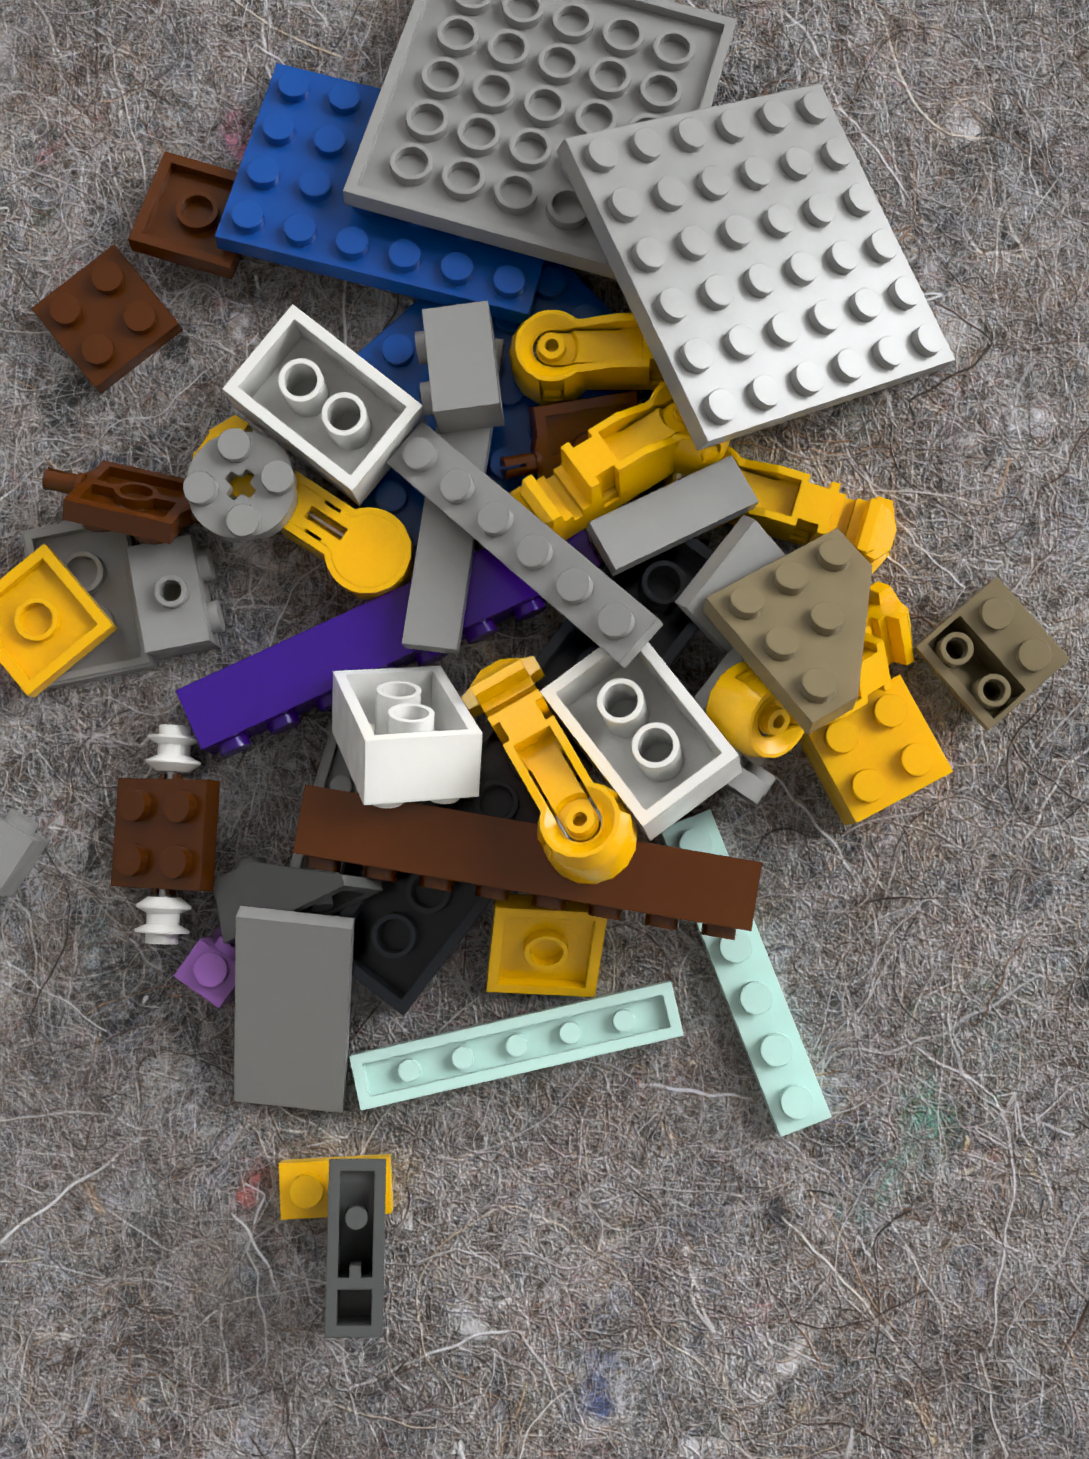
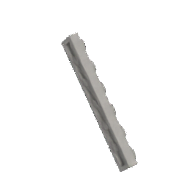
[386,421,663,668]

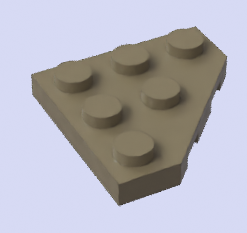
[702,528,872,735]

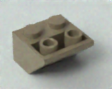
[913,577,1070,731]

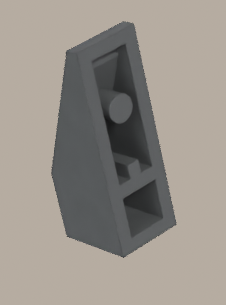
[213,857,383,945]
[324,1158,386,1338]

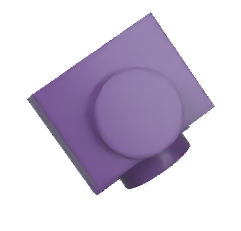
[174,926,235,1008]

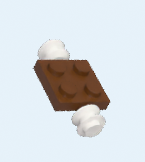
[111,724,220,945]

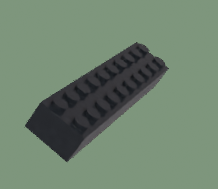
[338,537,714,1016]

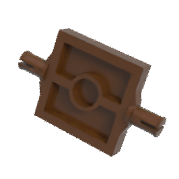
[500,391,650,502]
[42,460,202,545]

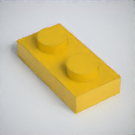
[279,1154,393,1220]

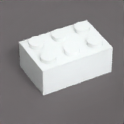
[222,304,427,506]
[540,642,742,841]
[332,666,483,808]

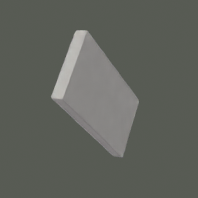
[234,906,355,1113]

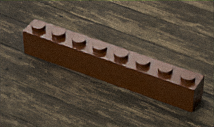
[293,784,762,940]

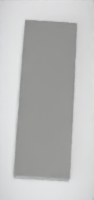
[586,455,759,576]

